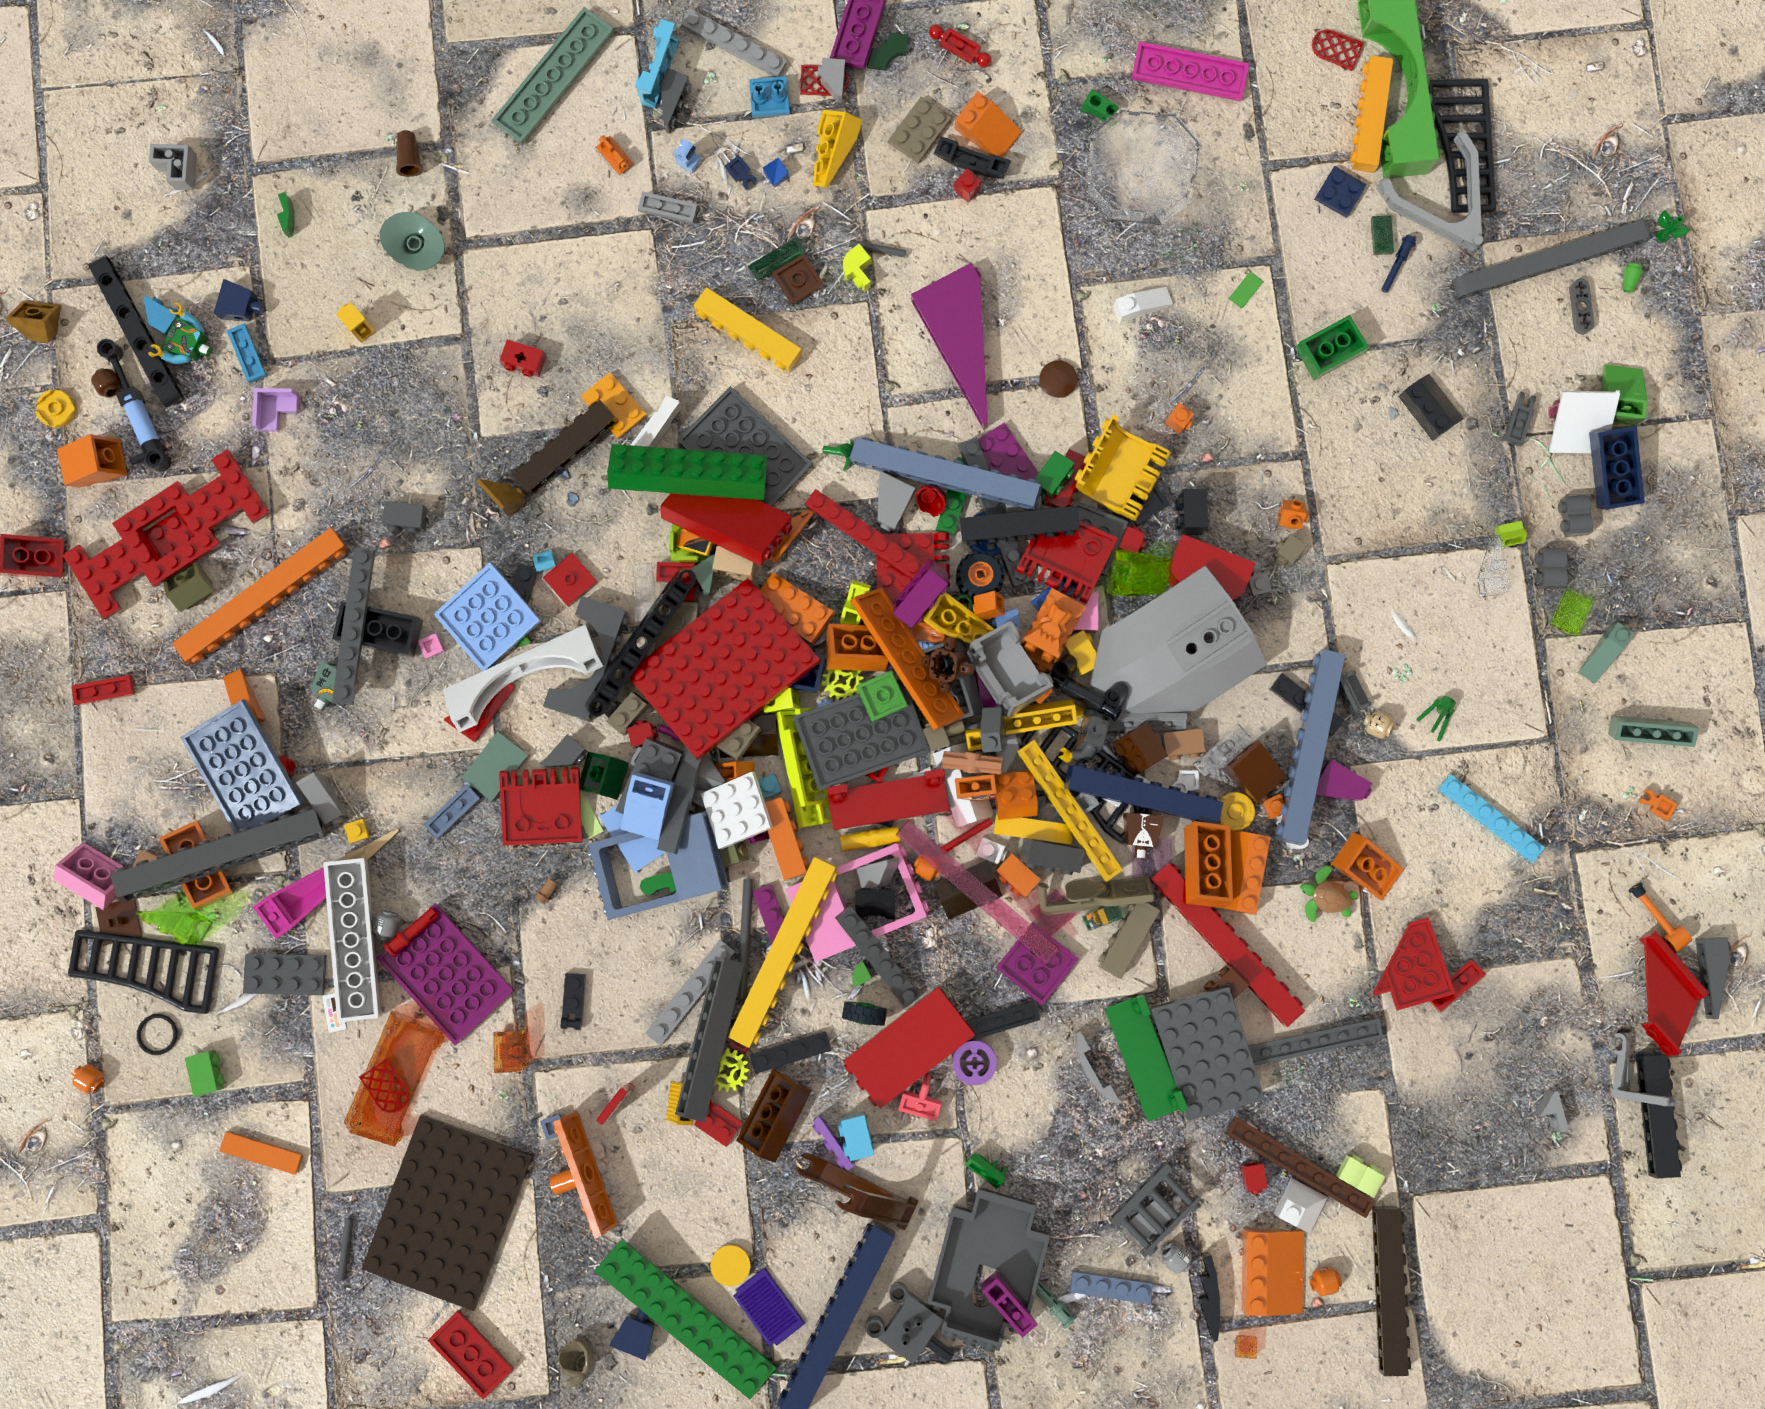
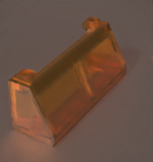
[344,1010,444,1147]

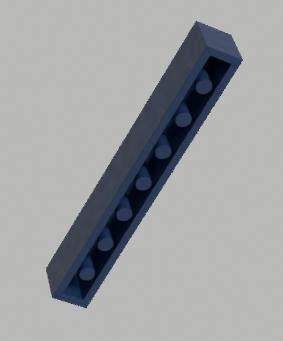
[1064,763,1224,824]

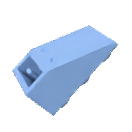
[621,772,675,840]

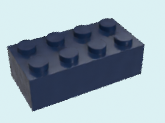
[1589,426,1645,510]

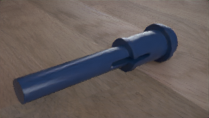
[1381,235,1416,293]

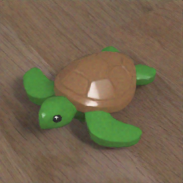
[1300,866,1358,922]

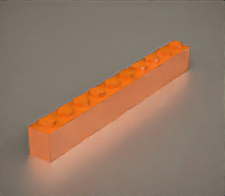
[172,527,349,664]

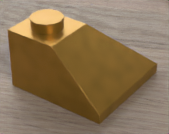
[6,301,61,343]
[476,479,526,518]

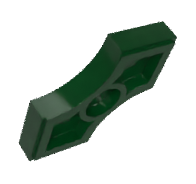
[867,32,908,71]

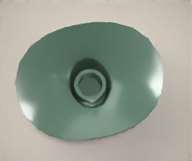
[379,212,445,271]

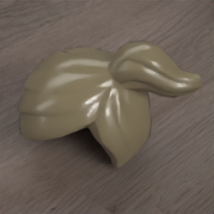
[558,1339,594,1390]

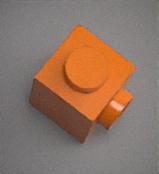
[1164,403,1195,434]
[973,591,1005,620]

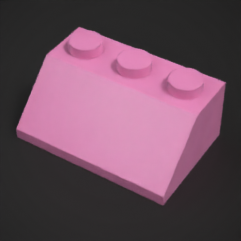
[54,842,124,910]

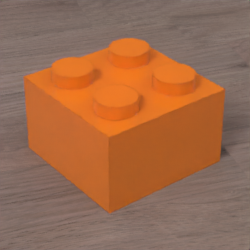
[994,770,1038,820]

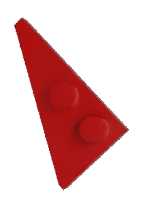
[444,684,516,742]

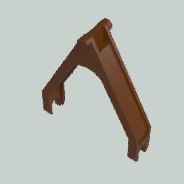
[795,1153,919,1230]

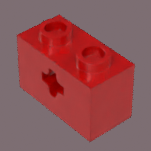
[499,339,546,378]

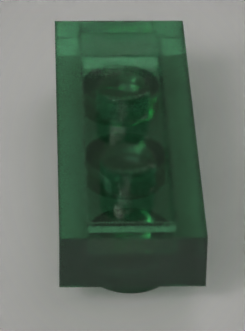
[747,237,806,281]

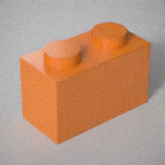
[995,853,1041,898]

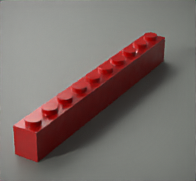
[1149,863,1305,1027]

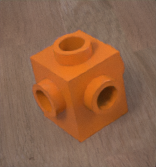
[1278,499,1309,529]

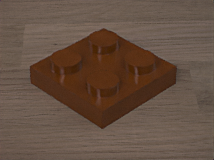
[772,254,824,306]

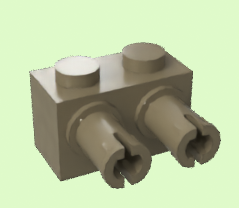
[923,720,965,755]

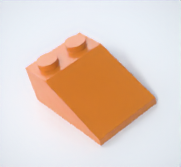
[954,91,1022,157]
[1331,832,1404,901]

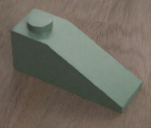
[1578,622,1634,683]

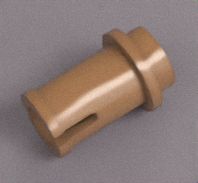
[535,878,558,904]

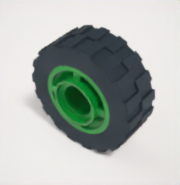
[842,1001,887,1026]

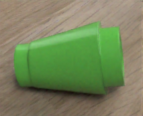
[1622,263,1644,293]

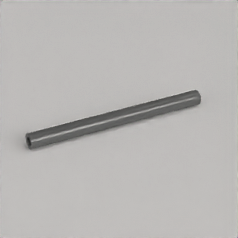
[737,879,753,998]

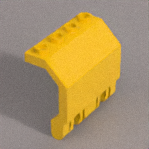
[1075,414,1171,521]

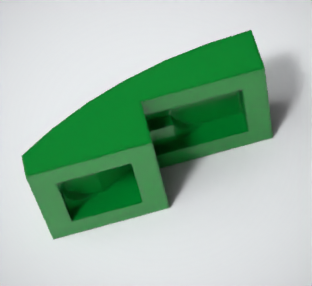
[277,192,295,238]

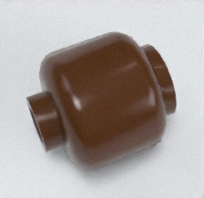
[91,368,121,398]

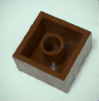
[1113,722,1168,777]

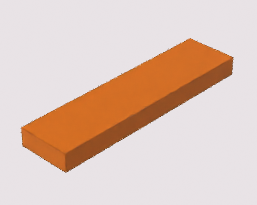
[219,1131,303,1175]

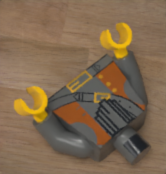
[1058,704,1109,763]

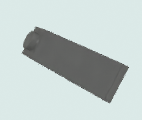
[1695,937,1731,1019]

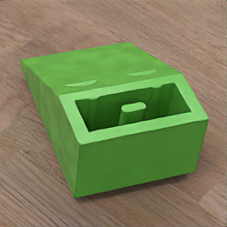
[1601,364,1648,425]

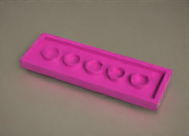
[1131,41,1249,101]

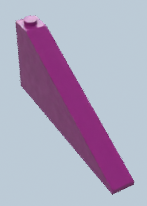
[911,263,988,430]

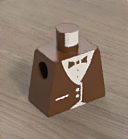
[1123,813,1164,858]

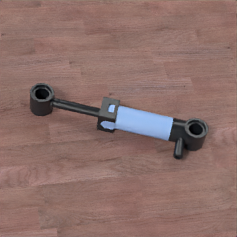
[97,339,171,472]

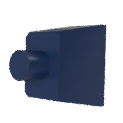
[214,279,264,322]
[609,1309,655,1360]

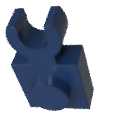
[724,154,757,191]

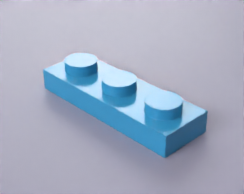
[227,323,267,383]

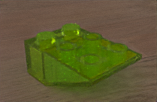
[1107,548,1172,597]
[136,911,213,945]

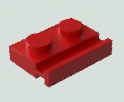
[694,1100,743,1147]

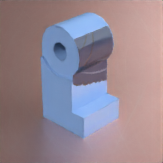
[674,139,701,173]

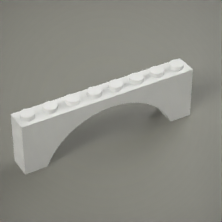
[443,625,603,733]

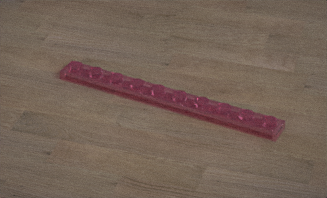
[895,819,1059,964]

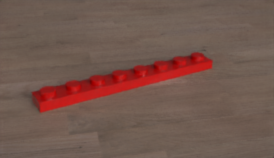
[804,489,925,579]

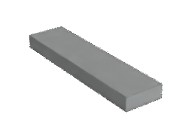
[1108,713,1187,731]

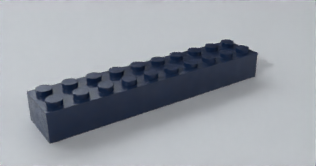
[777,1219,895,1409]

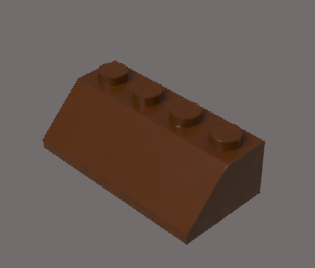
[736,1069,812,1163]

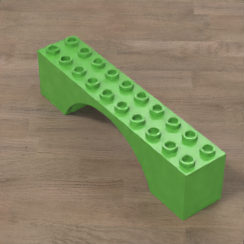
[1357,0,1441,179]

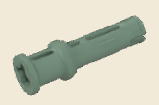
[1036,1280,1077,1329]

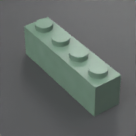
[1608,715,1699,747]

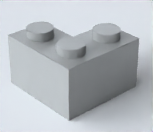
[149,144,197,190]

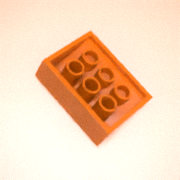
[1241,1228,1304,1316]

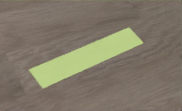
[557,766,603,838]

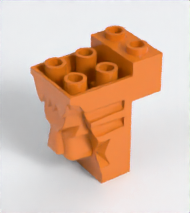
[1021,588,1086,673]

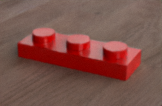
[71,675,135,706]
[1430,959,1486,1013]

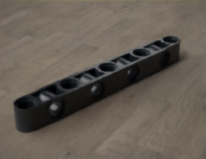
[88,255,184,408]
[585,568,696,717]

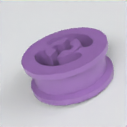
[953,1039,997,1085]

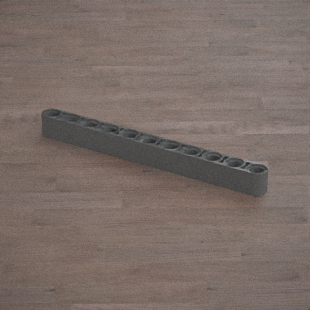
[1452,219,1653,300]

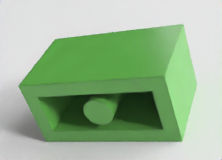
[185,1050,225,1097]

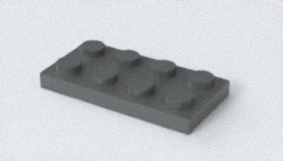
[243,953,327,995]

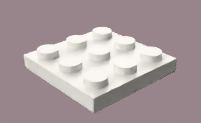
[701,772,773,849]

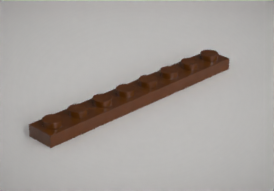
[1225,1116,1375,1218]

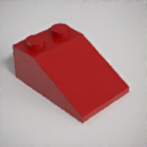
[0,534,64,578]

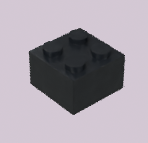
[1174,489,1208,535]

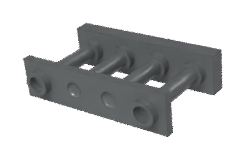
[1108,1162,1202,1257]

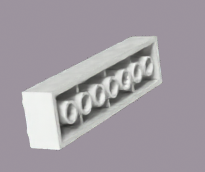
[323,858,382,1023]

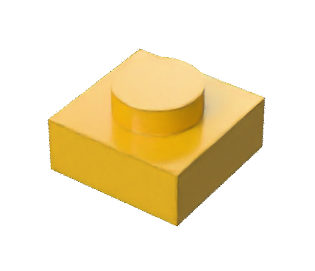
[344,819,370,844]

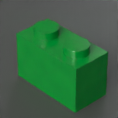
[1034,450,1075,499]

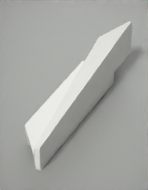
[631,396,682,447]

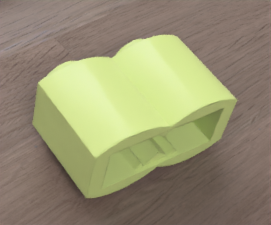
[1335,1154,1385,1198]

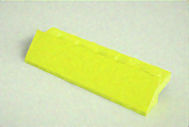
[775,707,832,828]

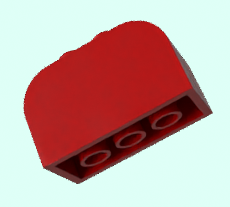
[1166,534,1256,602]

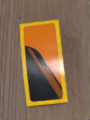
[675,528,713,557]

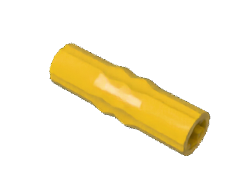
[840,826,900,852]

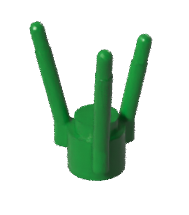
[1416,695,1456,742]

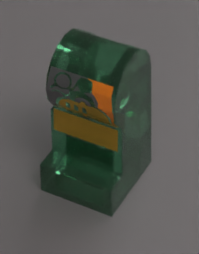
[1082,906,1123,931]

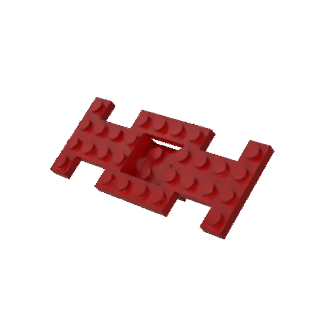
[63,449,270,620]

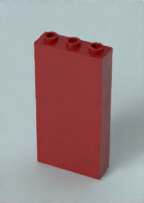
[660,493,793,566]
[844,986,975,1109]

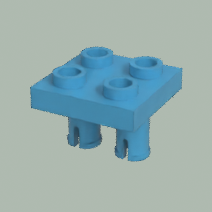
[749,76,790,118]

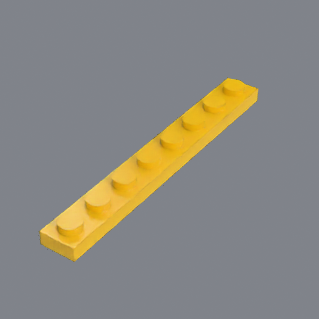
[1017,740,1123,882]

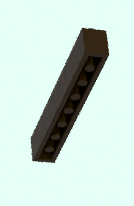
[1372,1206,1411,1376]

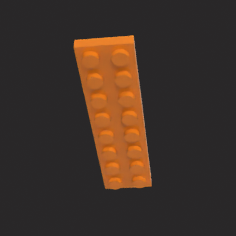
[850,587,965,731]

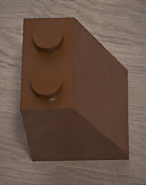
[1222,740,1286,804]

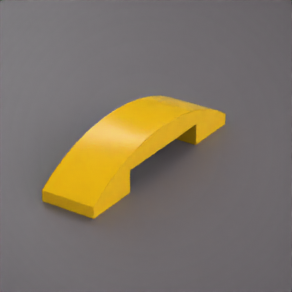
[994,814,1073,845]

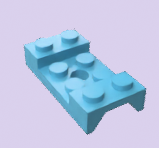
[635,19,679,109]

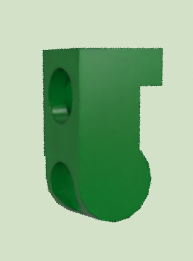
[1080,89,1119,124]
[640,872,676,895]

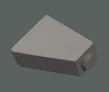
[878,471,915,533]
[296,772,348,826]

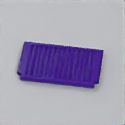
[733,1267,805,1347]

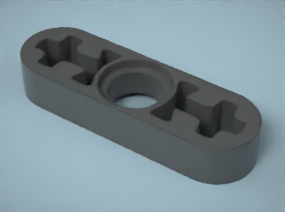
[1569,279,1594,335]

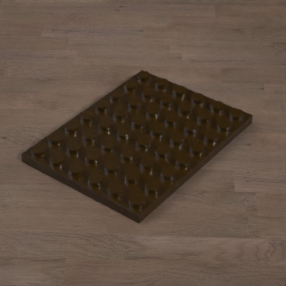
[361,1114,533,1311]

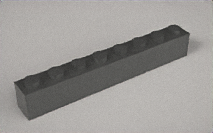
[675,956,745,1122]

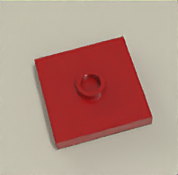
[543,553,598,607]

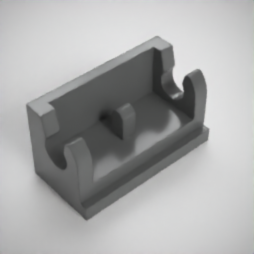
[1338,670,1372,714]

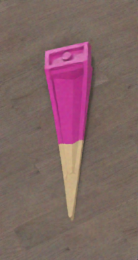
[253,829,400,939]

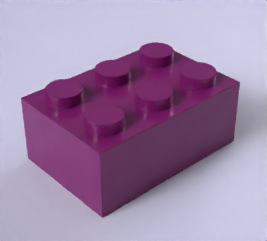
[893,558,949,628]

